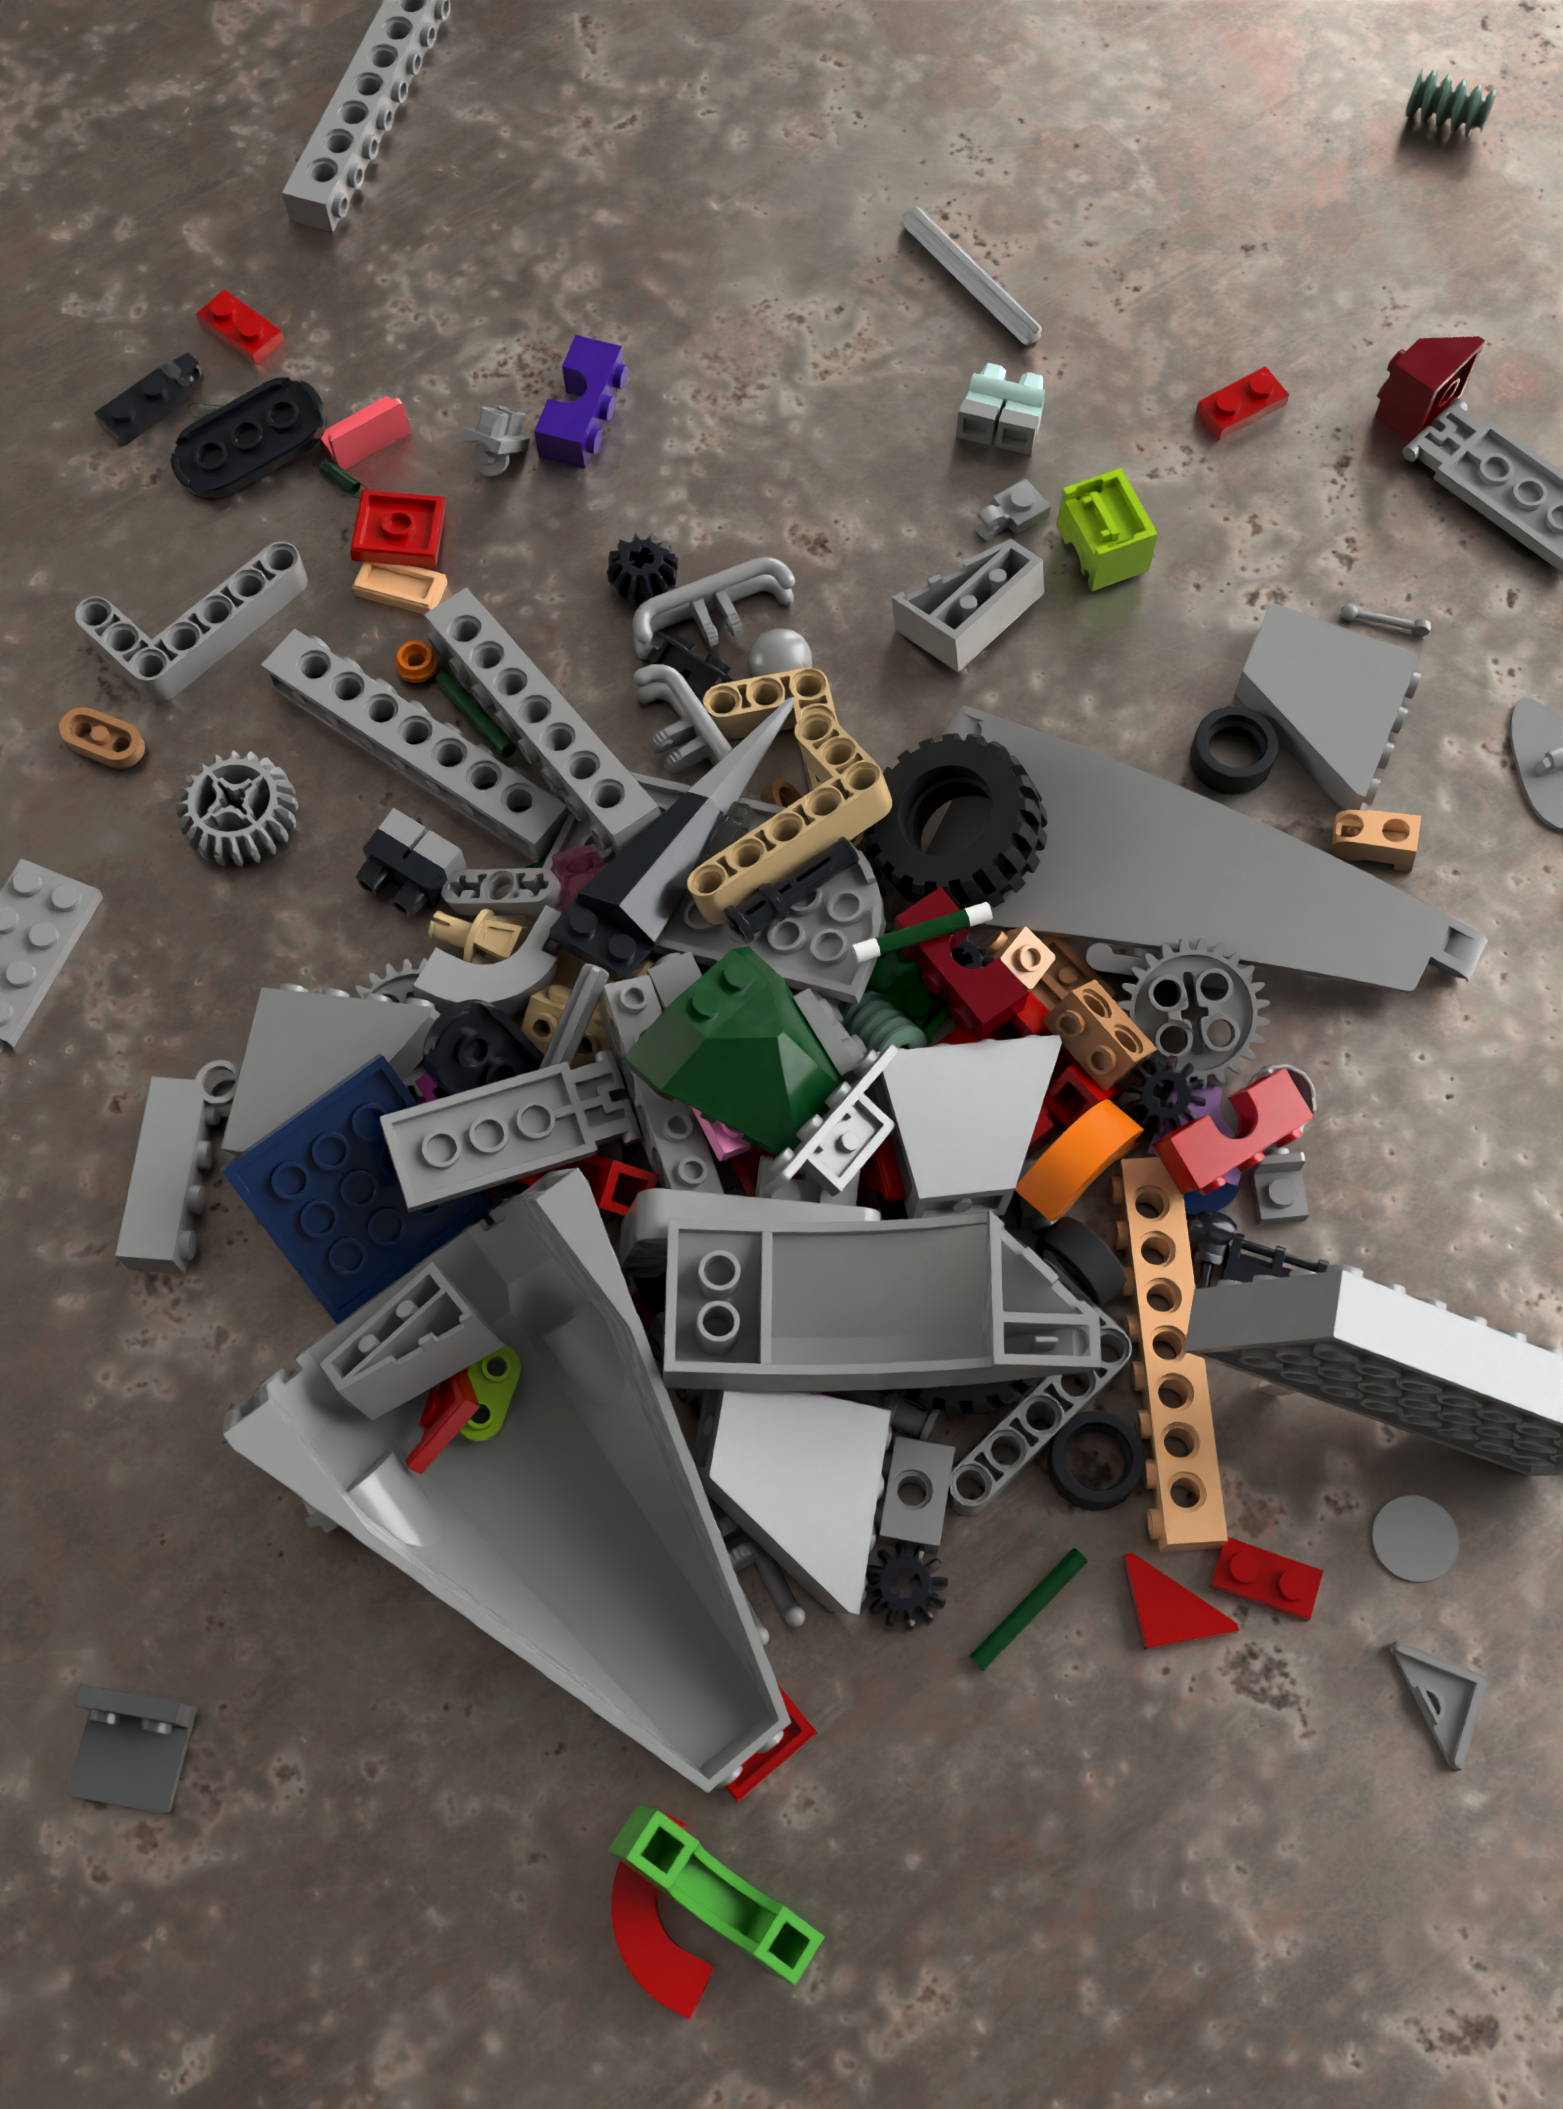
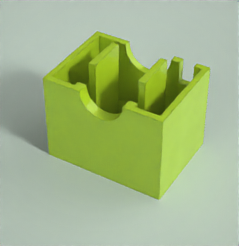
[1056,468,1158,592]

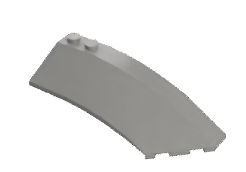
[662,1209,1102,1391]

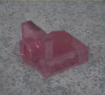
[552,844,606,911]

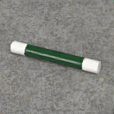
[851,902,993,963]

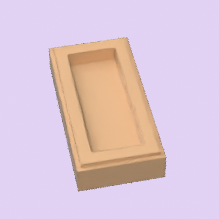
[352,562,448,615]

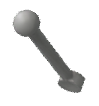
[1341,604,1431,636]

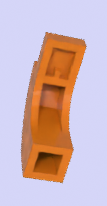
[1015,1099,1144,1221]

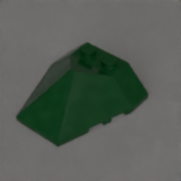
[622,946,845,1157]

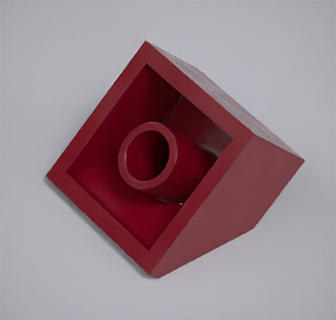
[1374,336,1485,442]

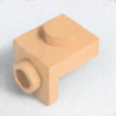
[985,926,1055,990]

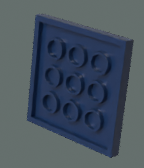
[220,1053,492,1324]

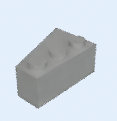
[891,539,1044,673]
[320,1262,506,1421]

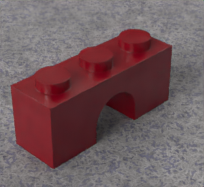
[894,887,1029,1041]

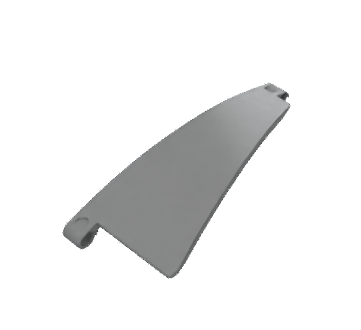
[899,705,1487,993]

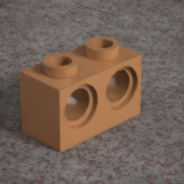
[1042,979,1157,1091]

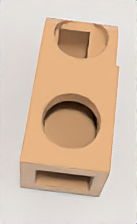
[1331,810,1421,873]

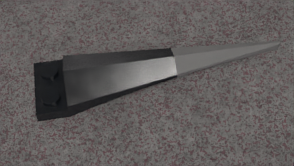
[549,697,794,982]

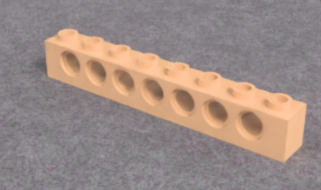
[1109,1157,1228,1553]

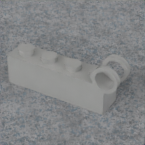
[115,1060,240,1274]

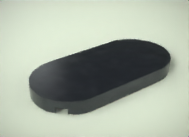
[171,377,327,499]
[423,999,544,1096]

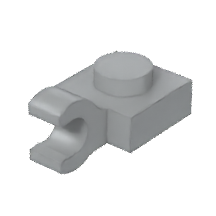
[975,478,1051,541]

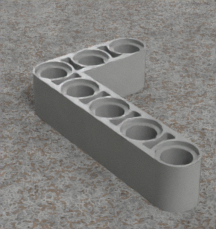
[74,541,308,703]
[619,1188,881,1278]
[947,1258,1132,1516]

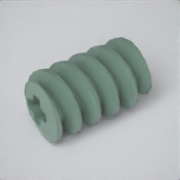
[1406,68,1497,138]
[840,991,927,1053]

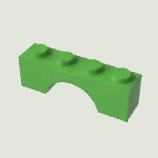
[607,1804,825,1986]

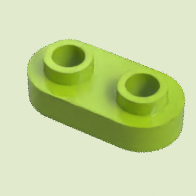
[459,1345,521,1442]

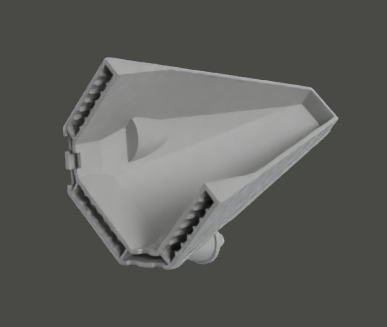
[223,1168,791,1793]

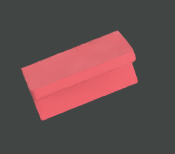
[319,396,411,470]

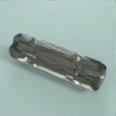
[698,801,755,866]

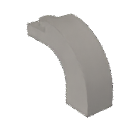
[413,905,562,1016]

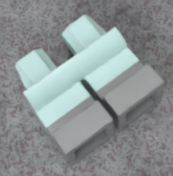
[956,363,1045,455]

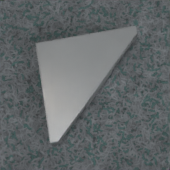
[1390,1641,1489,1771]

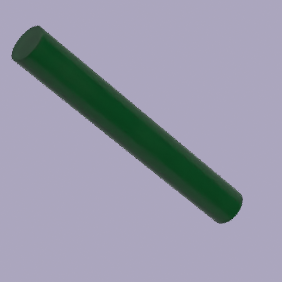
[435,670,516,758]
[969,1548,1088,1671]

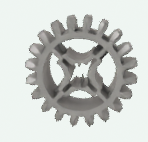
[175,750,298,868]

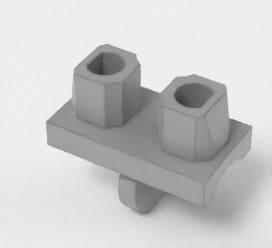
[461,406,530,476]

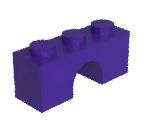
[534,335,628,469]

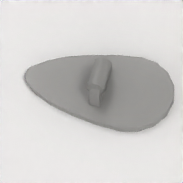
[1510,698,1563,832]

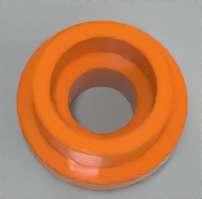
[395,640,439,683]

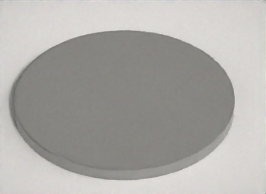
[1371,1495,1459,1583]

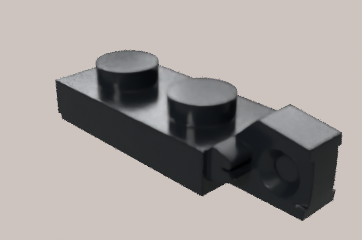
[94,352,204,446]

